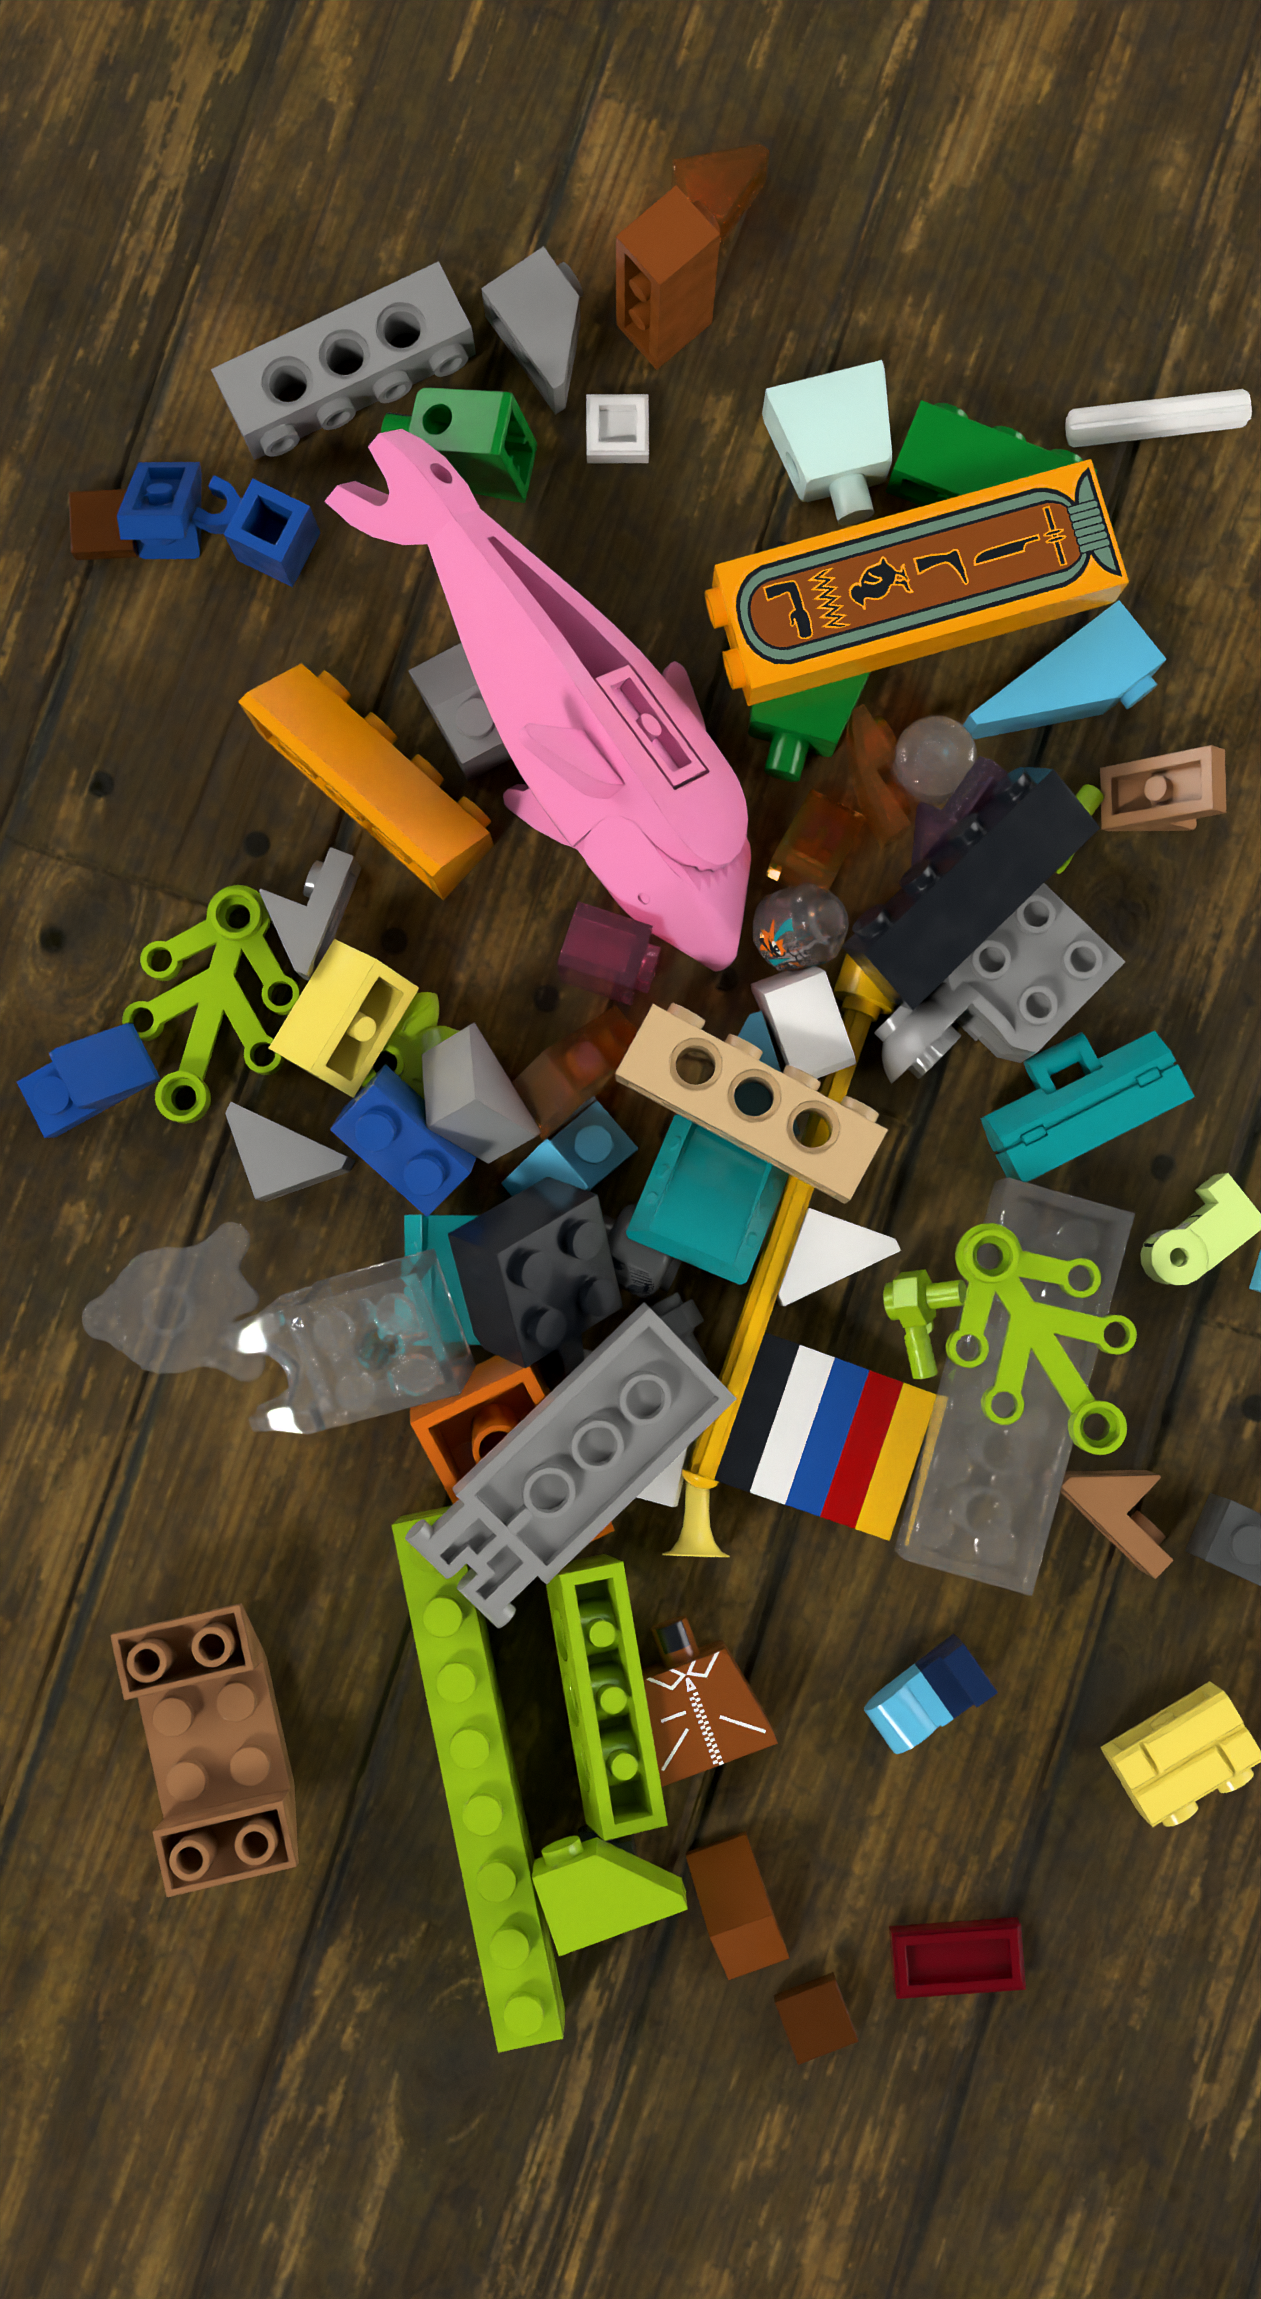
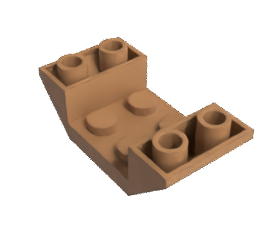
[110,1603,299,1897]

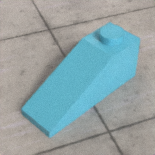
[960,600,1166,741]

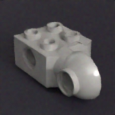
[874,883,1125,1084]

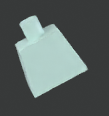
[762,360,892,525]

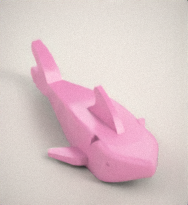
[324,429,751,972]

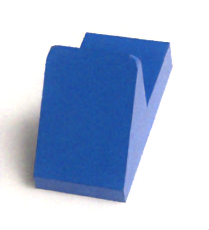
[117,462,202,559]
[17,1023,161,1138]

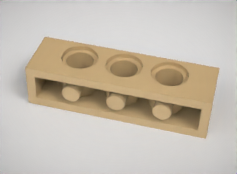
[615,1003,888,1204]

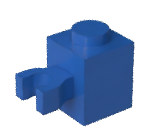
[192,476,321,587]

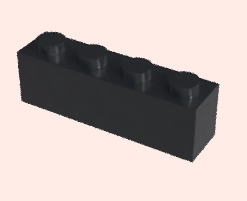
[842,767,1100,1010]

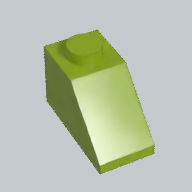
[532,1836,688,1956]

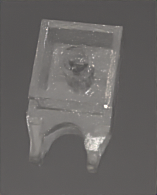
[217,1248,476,1434]

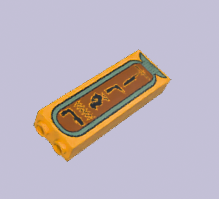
[705,459,1129,706]

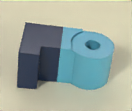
[864,1633,998,1754]

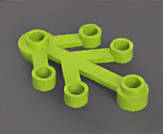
[122,885,302,1124]
[946,1223,1137,1455]

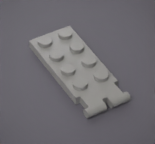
[405,1303,737,1628]

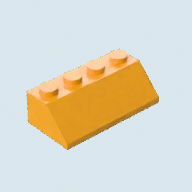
[238,663,494,900]

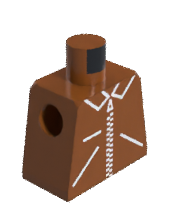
[642,1615,778,1787]

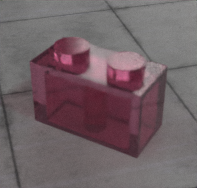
[557,901,661,1006]

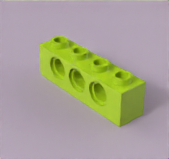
[546,1554,668,1841]

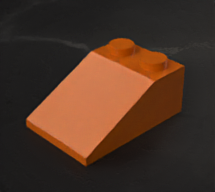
[410,1355,615,1542]

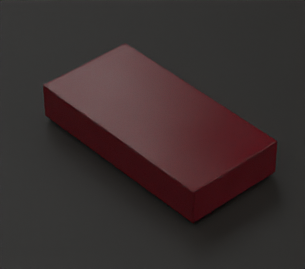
[889,1917,1026,1999]

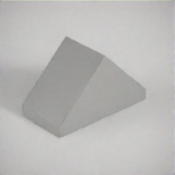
[422,1022,542,1164]
[225,1102,355,1202]

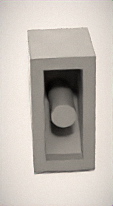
[481,246,583,415]
[408,643,512,781]

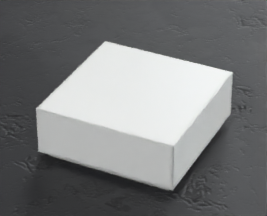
[586,394,649,463]

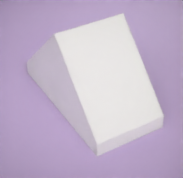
[750,962,856,1079]
[776,1208,901,1306]

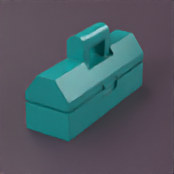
[980,1030,1195,1187]

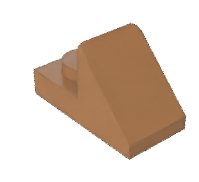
[1100,745,1226,831]
[1049,1470,1174,1579]

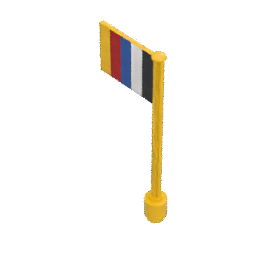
[682,953,938,1541]

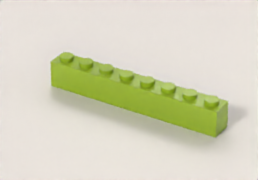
[392,1506,566,2053]

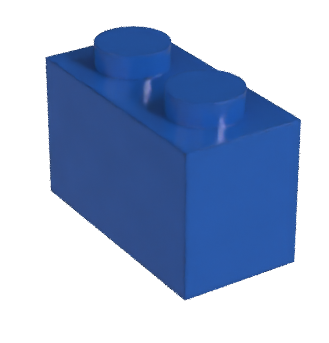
[330,1064,477,1217]

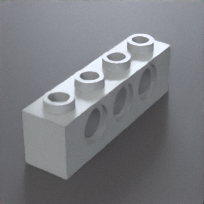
[211,261,476,460]

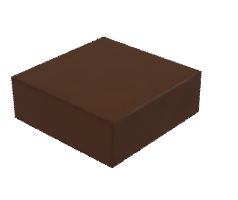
[69,489,138,560]
[773,1972,859,2065]

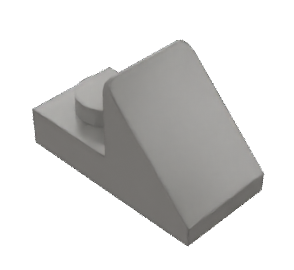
[259,847,362,981]

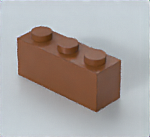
[616,185,720,370]

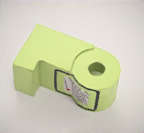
[1140,1173,1261,1285]

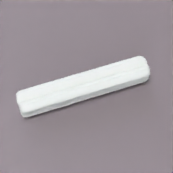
[1065,389,1252,447]

